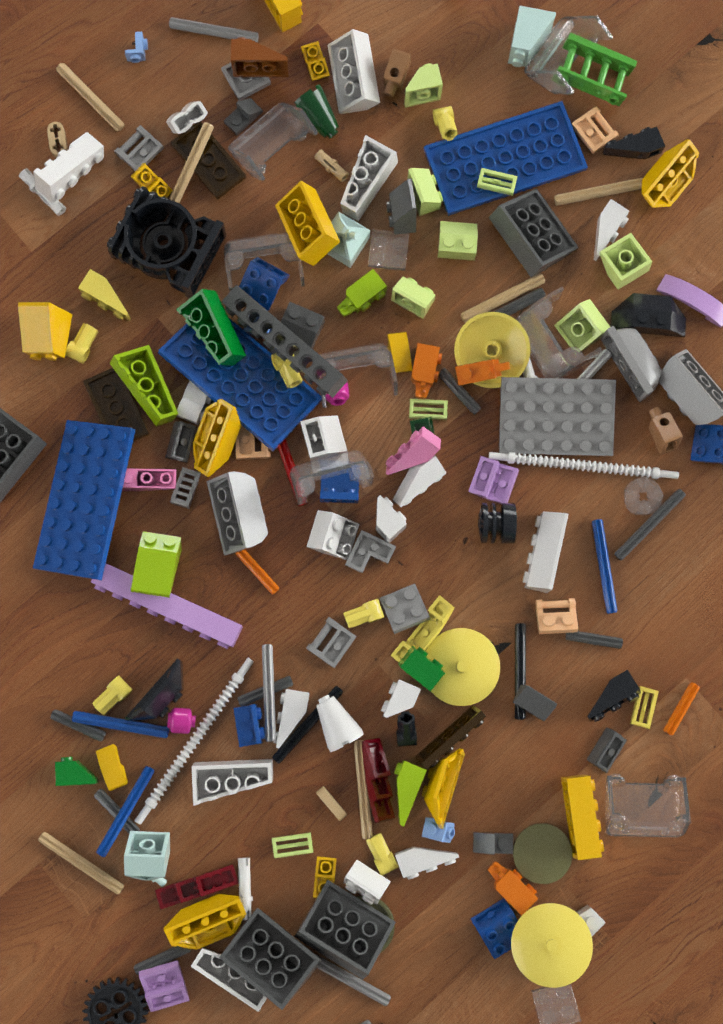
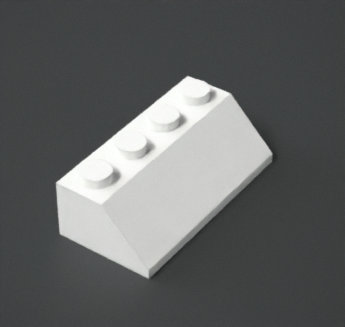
[327,29,380,114]
[523,511,569,593]

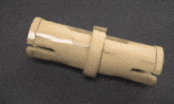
[314,149,349,182]

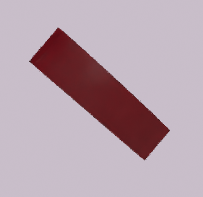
[362,738,395,823]
[154,864,239,910]

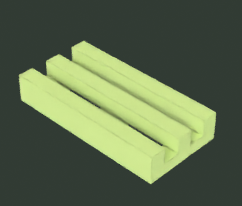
[477,168,518,196]
[409,399,448,420]
[272,832,313,858]

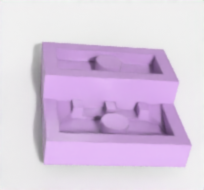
[468,456,519,504]
[139,960,190,1012]

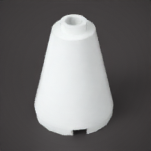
[316,695,364,752]

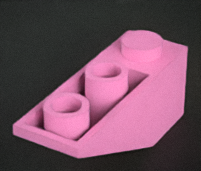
[386,427,441,475]
[122,468,176,491]

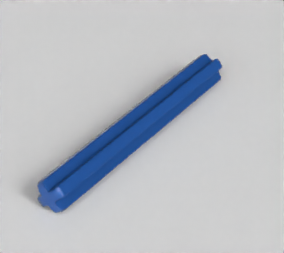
[592,519,617,614]
[72,711,169,738]
[96,766,154,857]

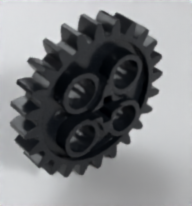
[82,977,149,1024]

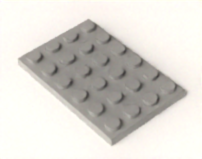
[499,377,616,456]

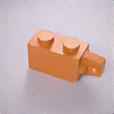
[411,343,442,399]
[455,359,510,385]
[487,861,538,916]

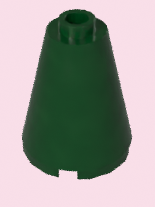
[291,84,339,139]

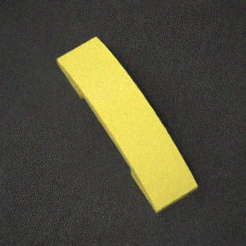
[391,595,455,662]

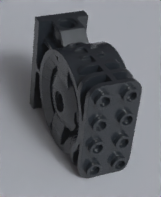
[107,186,226,298]

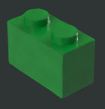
[398,646,445,691]

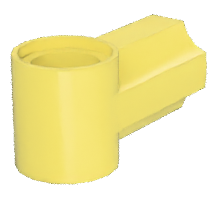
[433,106,458,141]
[65,323,98,364]
[271,353,303,388]
[343,599,385,628]
[92,676,133,715]
[366,833,399,876]

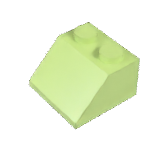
[404,63,443,108]
[407,168,443,216]
[437,221,478,261]
[599,233,652,290]
[391,276,436,319]
[554,299,610,355]

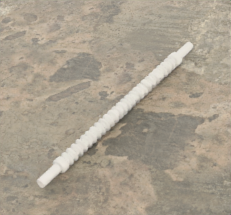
[488,452,679,479]
[134,658,254,825]

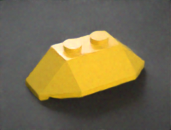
[642,139,699,208]
[193,399,242,477]
[422,748,465,829]
[164,894,246,950]

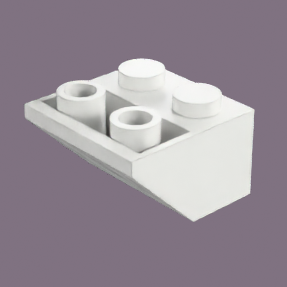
[300,416,348,462]
[376,495,407,543]
[307,510,359,560]
[381,679,421,718]
[343,860,391,905]

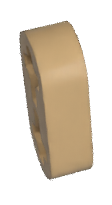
[47,122,68,158]
[316,786,348,821]

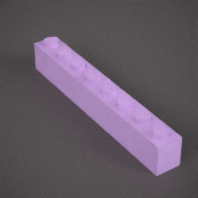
[91,564,243,649]

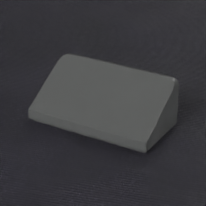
[165,421,197,463]
[513,685,557,721]
[587,728,627,773]

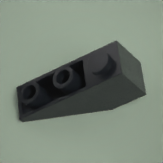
[602,126,665,160]
[587,670,641,722]

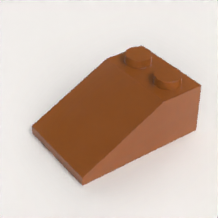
[231,37,289,77]

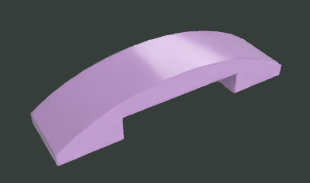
[656,274,723,328]

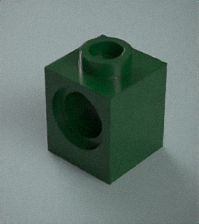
[410,416,435,435]

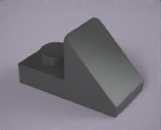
[224,98,263,136]
[473,832,513,855]

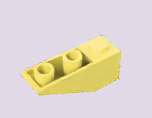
[78,269,131,321]

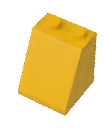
[18,302,72,361]

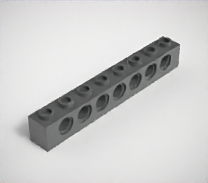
[221,285,348,398]

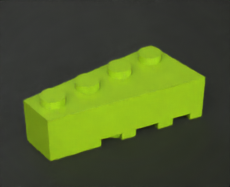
[110,345,178,426]

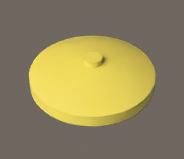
[454,312,531,388]
[426,628,500,706]
[511,903,593,988]

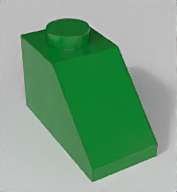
[55,757,99,786]

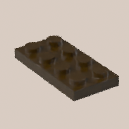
[171,121,246,200]
[83,368,149,442]
[415,705,486,769]

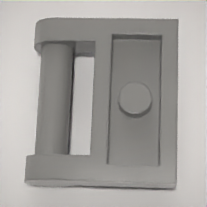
[114,125,164,171]
[306,617,357,668]

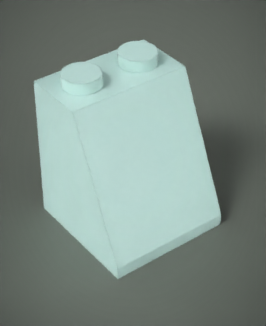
[508,6,556,67]

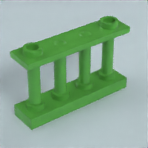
[553,32,637,106]

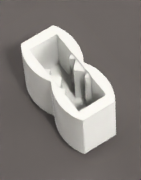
[166,101,208,134]
[177,381,212,425]

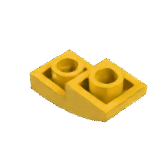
[301,41,330,81]
[131,163,173,198]
[387,332,412,373]
[96,744,128,791]
[313,856,337,898]

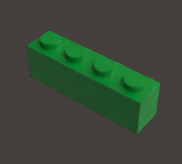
[176,289,246,366]

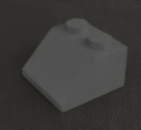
[386,179,416,235]

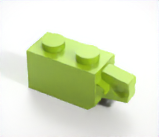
[337,269,387,317]

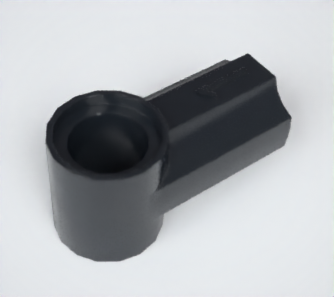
[396,711,417,747]

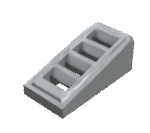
[170,467,201,509]

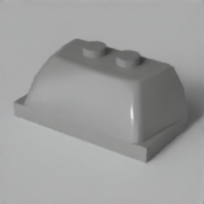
[600,326,662,402]
[659,349,723,425]
[207,471,268,556]

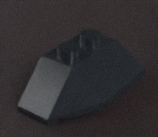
[610,293,686,337]
[125,658,184,721]

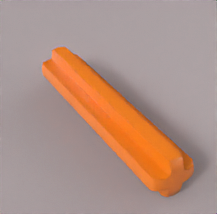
[235,550,279,595]
[663,682,700,735]

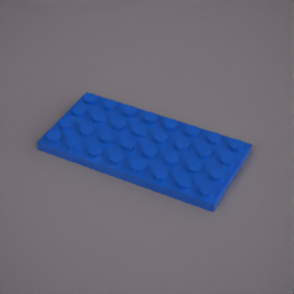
[423,101,588,216]
[158,317,323,452]
[33,420,135,581]

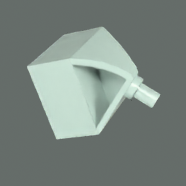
[328,211,370,268]
[124,831,170,887]

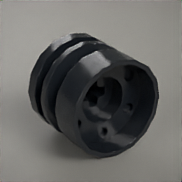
[478,503,517,544]

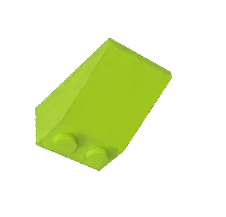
[131,531,181,598]
[394,760,427,827]

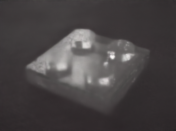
[368,229,409,271]
[531,984,581,1024]

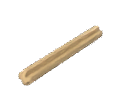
[56,63,124,131]
[169,122,214,203]
[554,178,643,206]
[460,273,545,323]
[354,740,373,839]
[38,832,124,894]

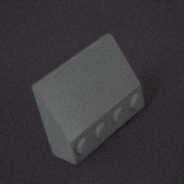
[489,188,579,277]
[0,408,47,502]
[294,880,396,980]
[219,908,322,1010]

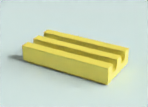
[630,686,659,729]

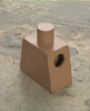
[383,48,411,97]
[648,407,683,455]

